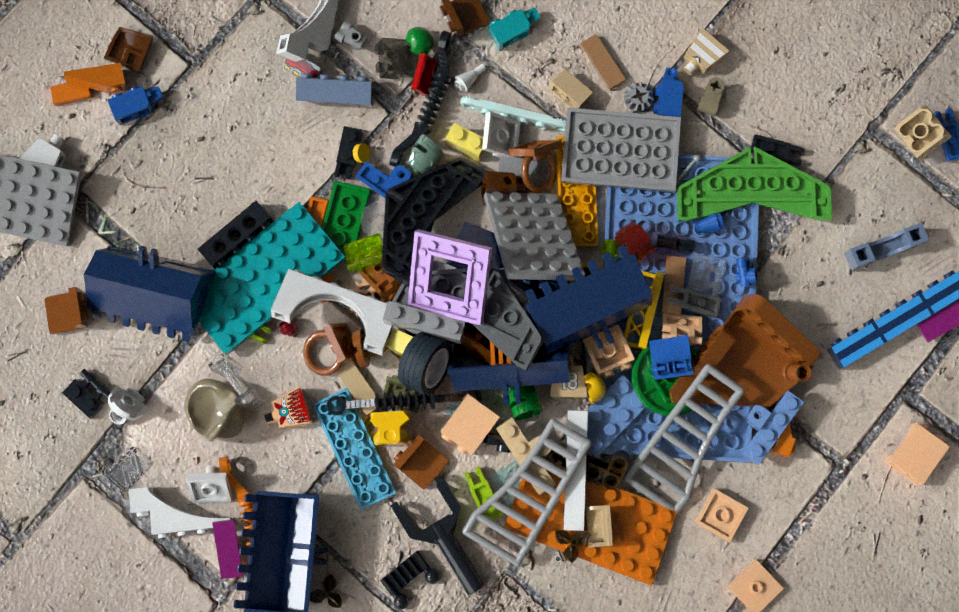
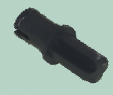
[656,235,695,251]

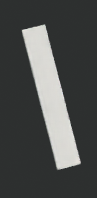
[564,410,588,531]

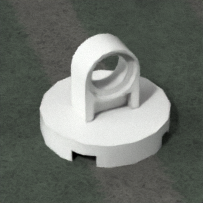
[108,386,147,425]

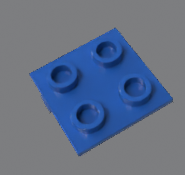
[649,335,694,380]

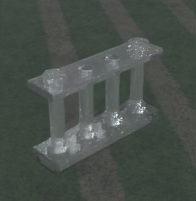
[208,353,266,410]

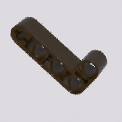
[548,443,629,490]

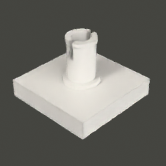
[186,465,232,503]

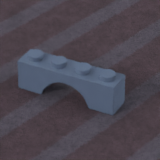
[844,222,929,271]

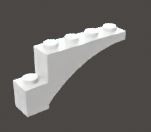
[276,0,338,62]
[129,487,234,538]

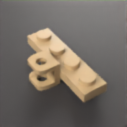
[496,417,556,495]

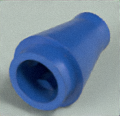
[694,213,724,234]

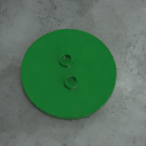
[632,345,698,416]

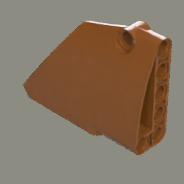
[669,294,822,407]

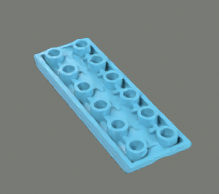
[312,388,396,510]

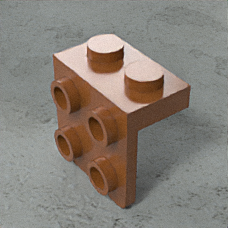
[44,287,89,334]
[393,434,448,489]

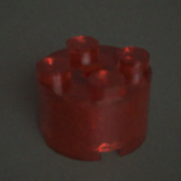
[614,219,657,264]

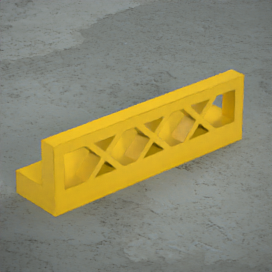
[624,271,664,350]

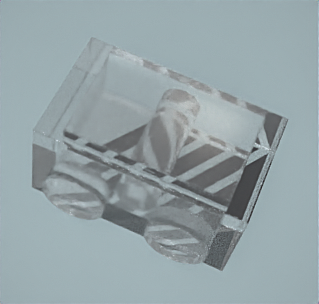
[106,446,154,492]

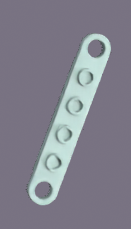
[460,96,566,132]

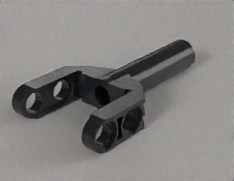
[390,474,485,595]

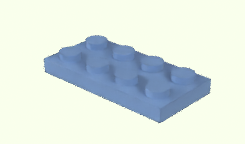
[587,375,645,458]

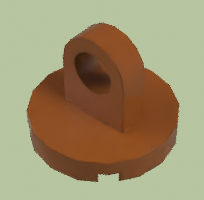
[352,329,388,367]

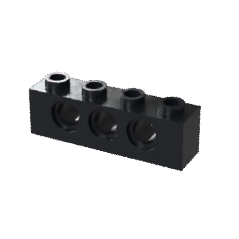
[197,200,273,269]

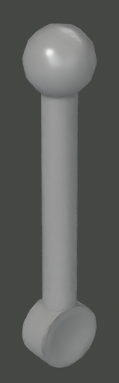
[676,155,701,186]

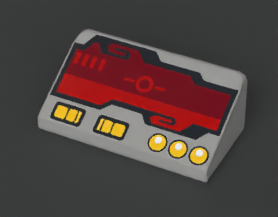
[282,58,323,77]

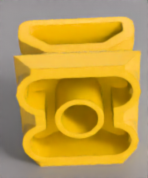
[370,411,412,446]

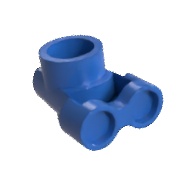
[736,257,758,287]

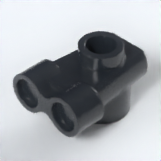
[483,433,511,453]

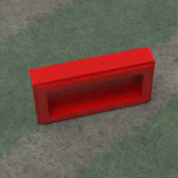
[411,53,437,96]

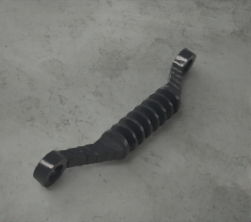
[389,30,451,167]
[327,390,482,415]

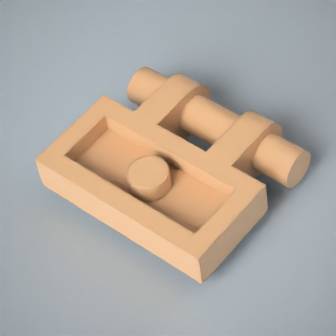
[662,313,702,346]

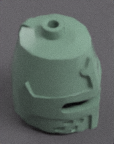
[407,134,444,176]

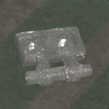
[687,253,727,298]

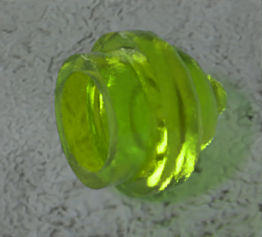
[601,239,619,257]

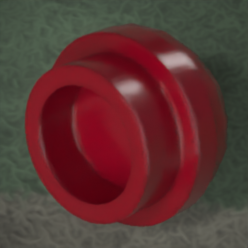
[279,319,298,337]

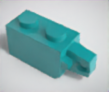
[489,8,540,51]

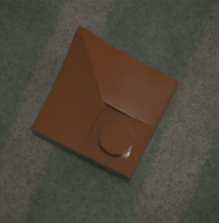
[104,27,153,73]

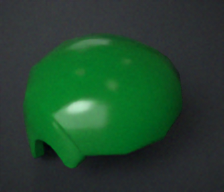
[406,26,434,55]

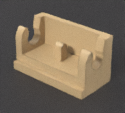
[549,69,593,109]
[586,505,613,547]

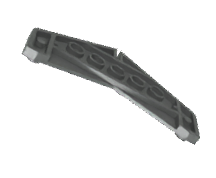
[392,268,543,371]

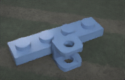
[741,391,804,466]

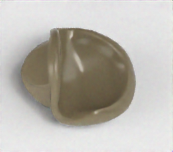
[184,378,244,442]

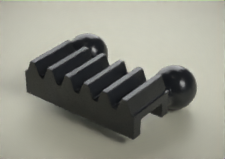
[380,550,440,610]

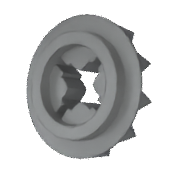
[624,82,654,112]

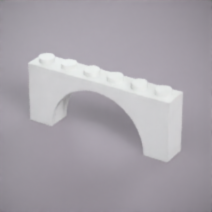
[271,269,393,356]

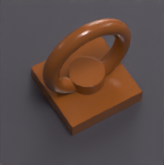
[509,140,563,193]
[303,323,358,376]

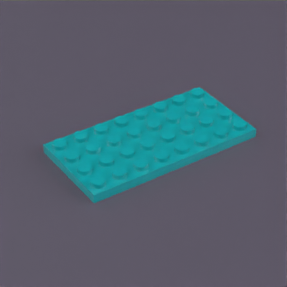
[199,202,346,356]

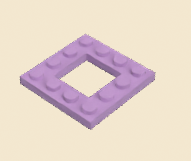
[407,229,492,325]

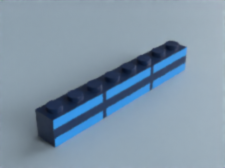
[827,270,959,369]

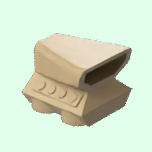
[894,105,951,159]

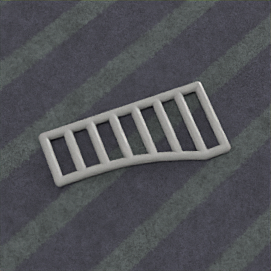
[623,364,745,515]
[462,419,592,566]

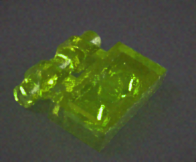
[344,233,383,272]

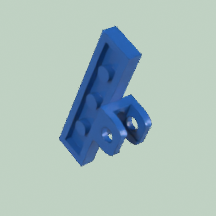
[355,161,413,198]

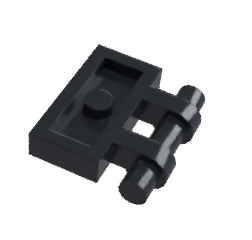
[62,369,111,419]

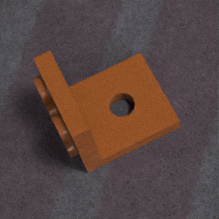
[356,247,402,302]

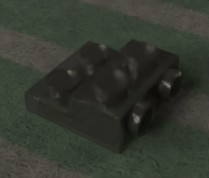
[375,38,419,79]

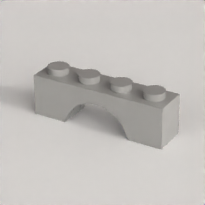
[383,301,466,344]

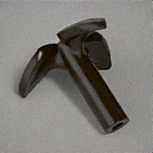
[555,530,590,563]
[309,574,342,608]

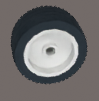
[398,332,452,395]

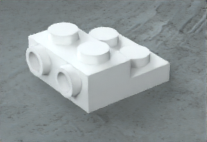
[482,112,520,158]

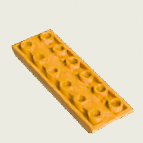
[556,136,599,247]

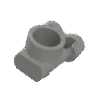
[334,20,368,50]

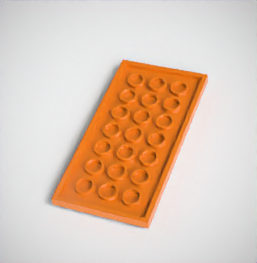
[504,469,677,586]

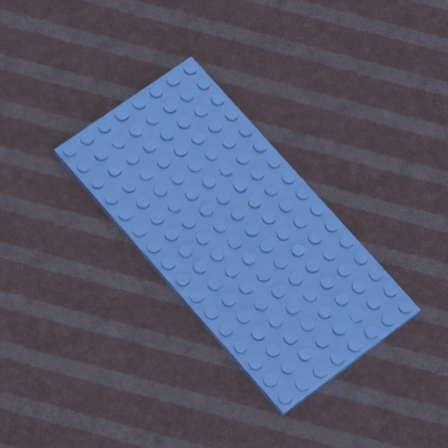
[600,154,759,463]

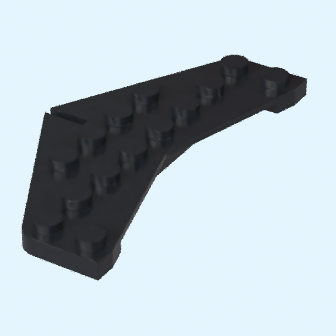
[381,158,486,287]

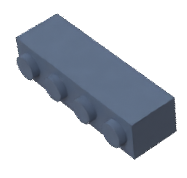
[296,73,373,105]

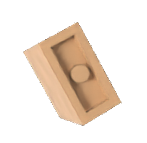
[440,392,500,455]
[885,423,950,485]

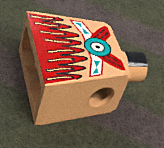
[264,387,313,429]

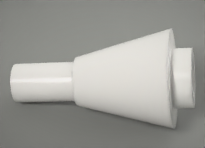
[454,64,486,92]

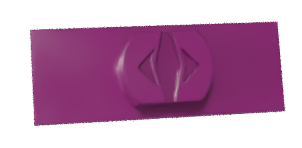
[916,300,959,343]
[212,519,243,579]

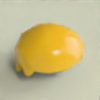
[583,372,606,405]

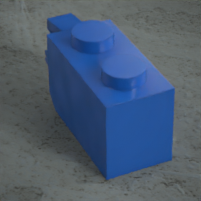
[653,67,684,117]
[108,86,164,125]

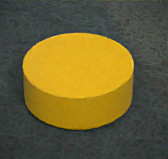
[353,144,371,163]

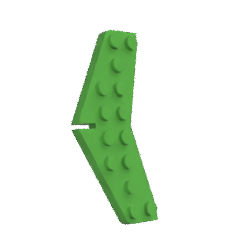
[677,147,832,222]

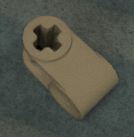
[697,78,724,117]

